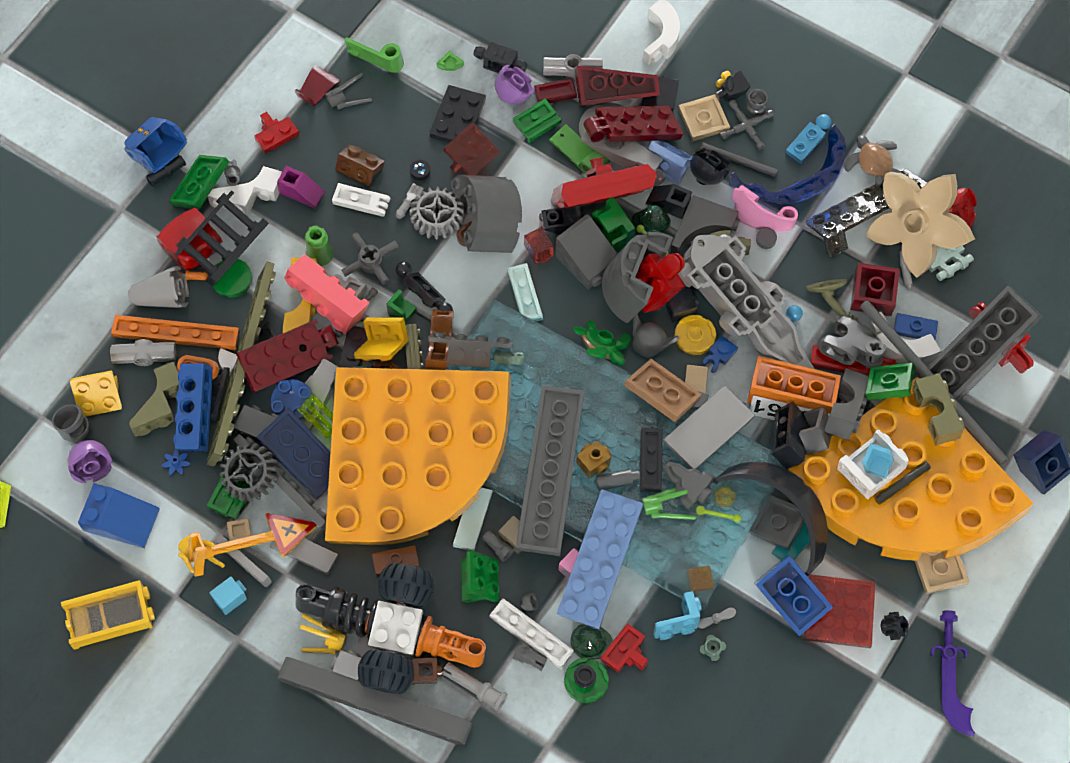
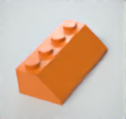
[747,356,841,414]

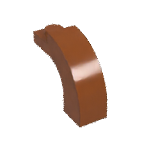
[425,310,454,370]

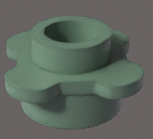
[700,635,726,661]

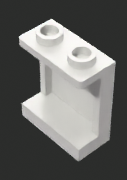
[837,430,909,500]

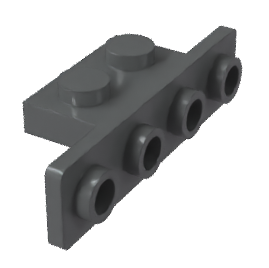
[428,332,514,368]

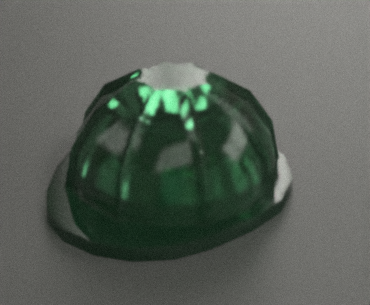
[632,205,671,232]
[570,624,613,660]

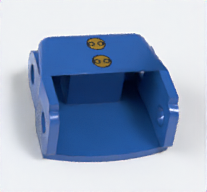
[124,117,187,173]

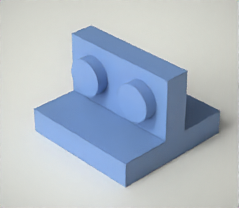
[649,140,692,185]

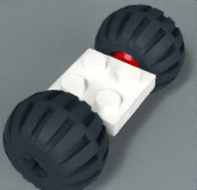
[358,563,434,694]

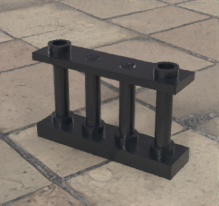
[174,190,269,287]

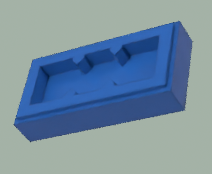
[894,313,938,340]

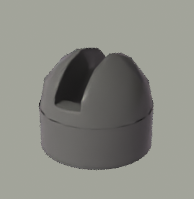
[520,592,538,611]

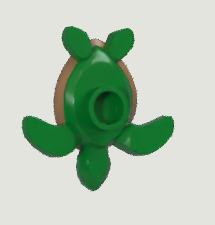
[573,320,631,366]

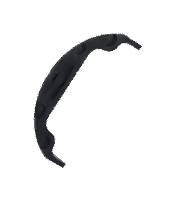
[714,462,828,576]

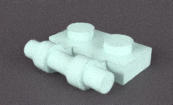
[929,246,974,281]

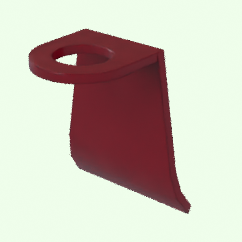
[295,66,340,106]

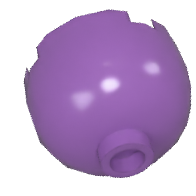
[494,65,535,105]
[67,440,112,483]

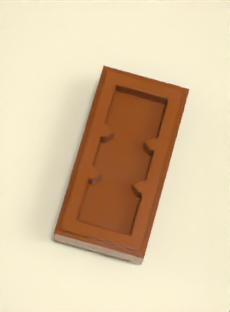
[372,545,419,577]

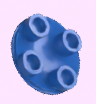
[271,379,313,419]

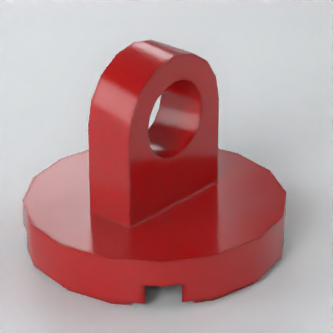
[949,188,977,227]

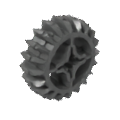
[219,443,279,502]

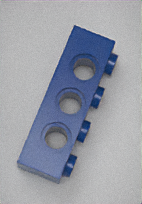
[173,363,213,452]

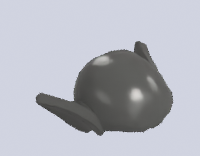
[632,315,679,358]

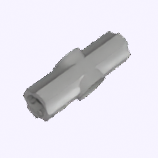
[543,54,603,80]
[110,339,177,366]

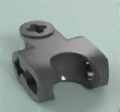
[819,316,886,368]

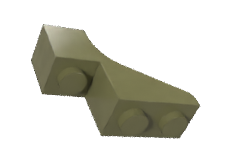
[129,362,179,437]

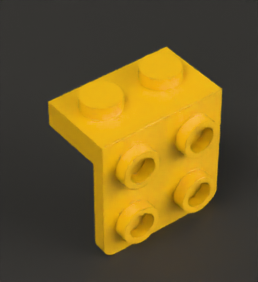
[354,317,409,361]

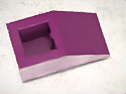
[277,166,325,209]

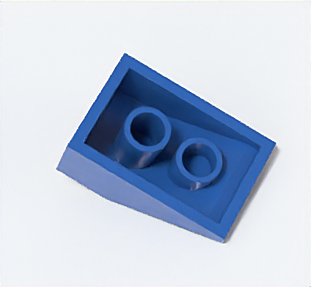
[78,483,160,549]
[754,555,833,636]

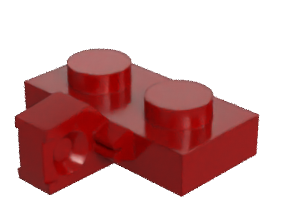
[254,111,299,154]
[600,623,648,673]

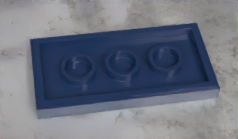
[256,408,331,500]

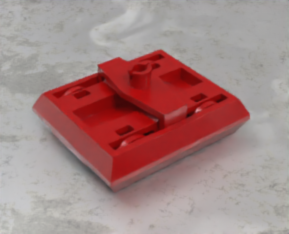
[551,157,657,208]

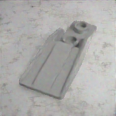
[581,132,663,171]
[300,359,338,431]

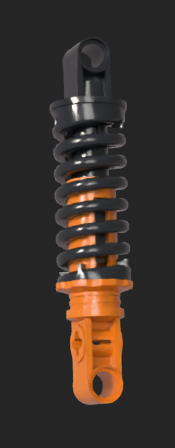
[295,584,486,668]

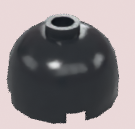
[690,147,732,185]

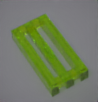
[297,394,333,439]

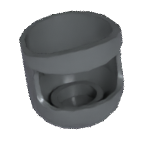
[52,405,90,442]

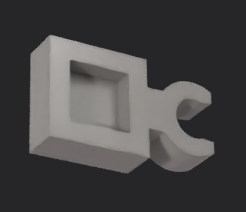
[335,274,368,299]

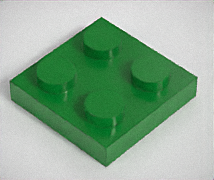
[866,363,915,400]

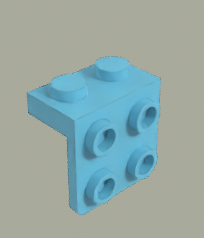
[653,591,701,640]

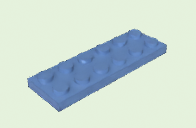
[557,489,643,630]

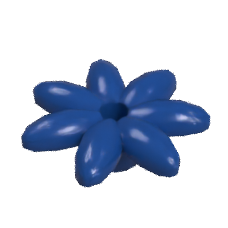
[162,449,190,475]

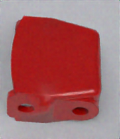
[156,208,223,271]

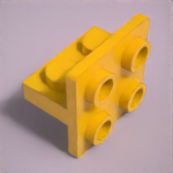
[70,371,122,417]

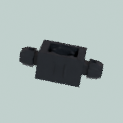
[473,42,527,73]

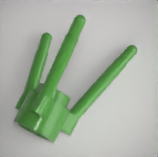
[642,487,697,520]

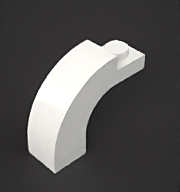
[643,0,680,66]
[870,312,941,364]

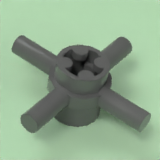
[341,233,399,285]

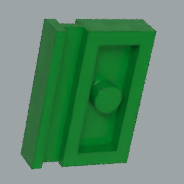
[513,99,562,143]
[207,477,251,521]

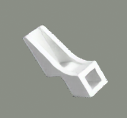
[208,166,282,216]

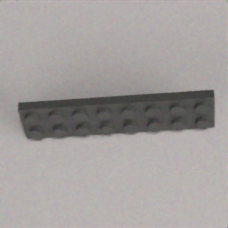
[516,385,585,556]

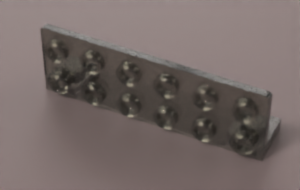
[806,169,927,257]

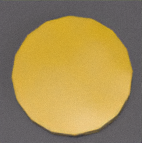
[674,315,716,355]

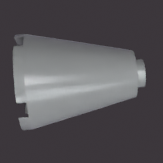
[128,266,189,308]

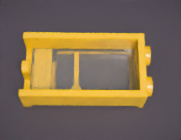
[61,580,155,650]

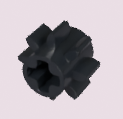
[880,612,909,640]

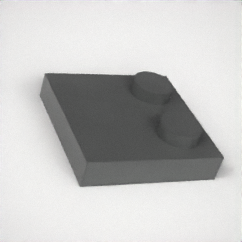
[749,494,805,551]

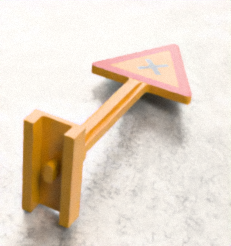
[188,513,317,577]

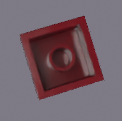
[850,262,900,316]

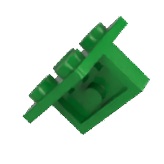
[461,550,499,603]

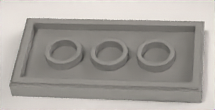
[663,386,755,469]

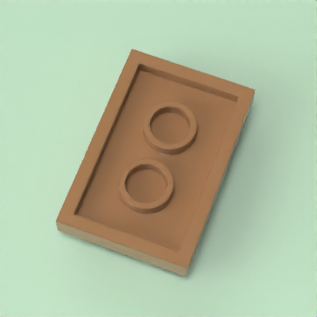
[624,359,702,422]

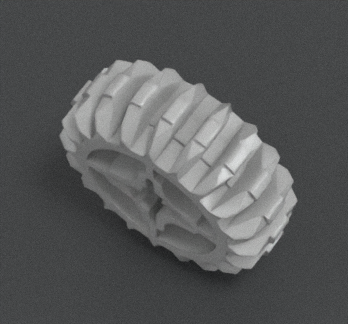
[410,186,465,240]

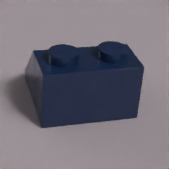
[1013,430,1070,494]

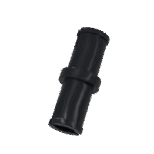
[145,154,186,187]

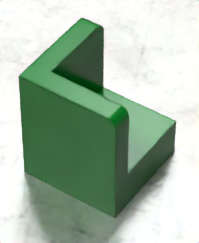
[386,289,417,324]

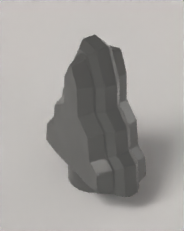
[664,462,716,509]

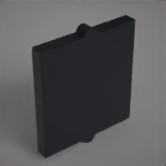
[641,76,679,111]

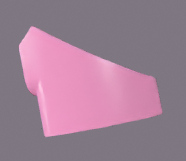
[732,185,798,232]

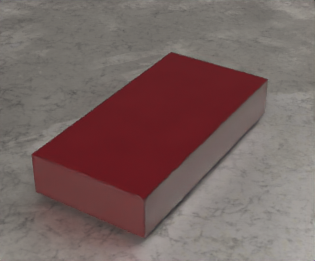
[534,78,577,103]

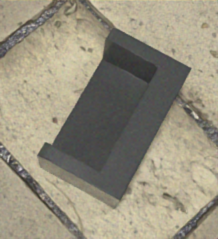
[799,407,832,455]

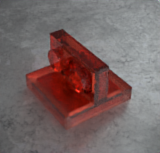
[443,123,500,175]

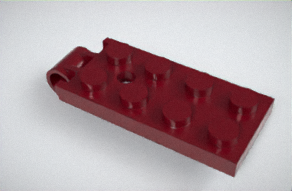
[583,105,684,142]
[236,319,339,393]

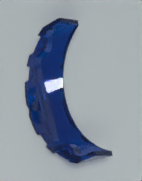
[729,124,846,204]

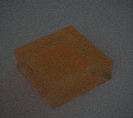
[687,565,714,592]

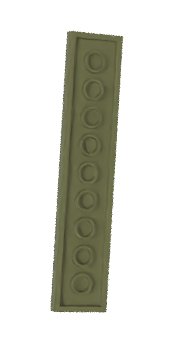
[206,261,276,466]

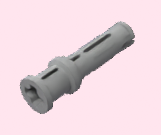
[442,662,508,711]

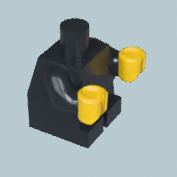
[715,70,751,101]

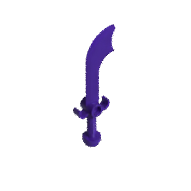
[930,610,975,736]

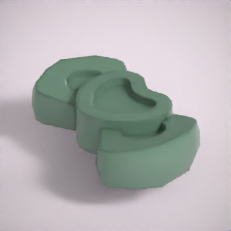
[493,350,525,367]

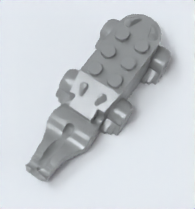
[678,234,814,369]

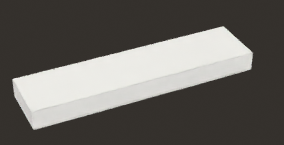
[489,599,574,670]

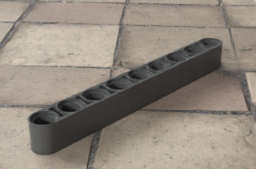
[277,657,473,746]

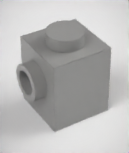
[331,650,361,681]

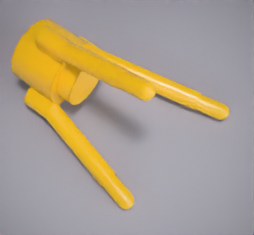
[178,535,225,573]
[300,614,346,655]

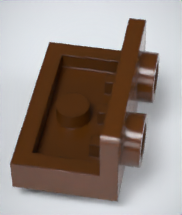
[335,144,385,186]

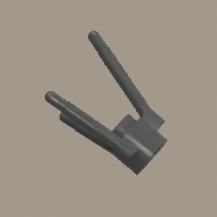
[325,73,372,110]

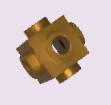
[576,441,611,479]

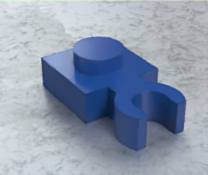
[702,335,738,373]

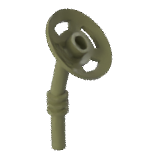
[806,279,876,338]

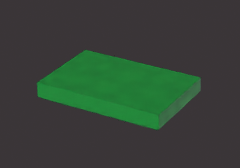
[169,155,230,210]

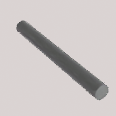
[701,142,778,177]

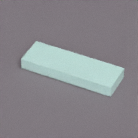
[507,263,543,325]
[453,488,492,551]

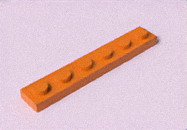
[111,315,240,350]

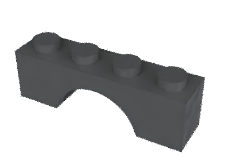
[824,368,869,440]

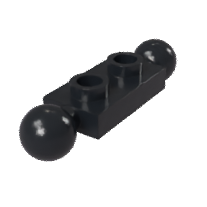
[395,261,453,311]

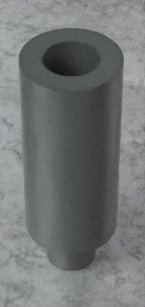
[595,469,640,491]

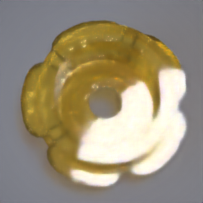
[714,486,736,507]

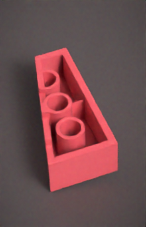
[284,254,370,335]

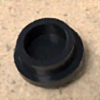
[574,665,596,688]

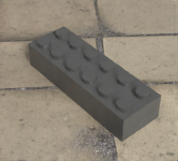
[917,286,1044,402]

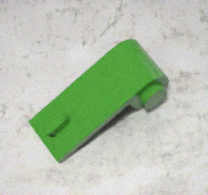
[344,37,404,73]
[549,124,610,174]

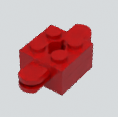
[635,253,685,313]
[969,302,1034,373]

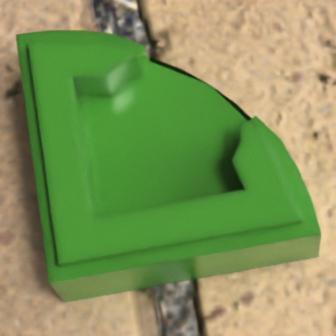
[436,51,464,71]

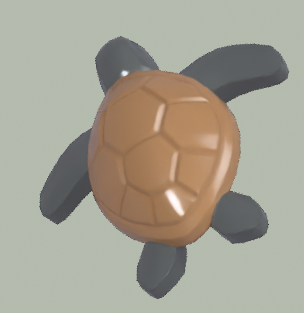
[844,135,901,186]

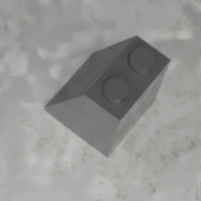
[556,214,617,290]

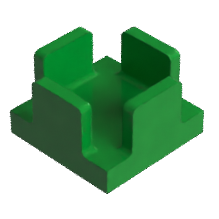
[591,197,635,252]

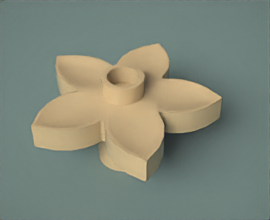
[866,172,975,278]

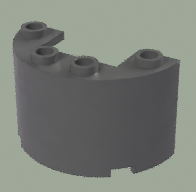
[451,175,522,253]
[602,232,673,323]

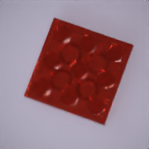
[804,574,876,648]

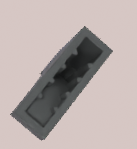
[670,195,740,254]

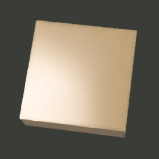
[227,518,252,541]

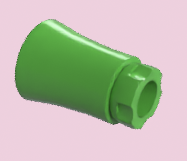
[305,225,334,266]

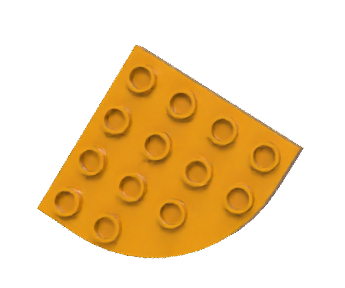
[325,367,511,545]
[787,377,1033,561]

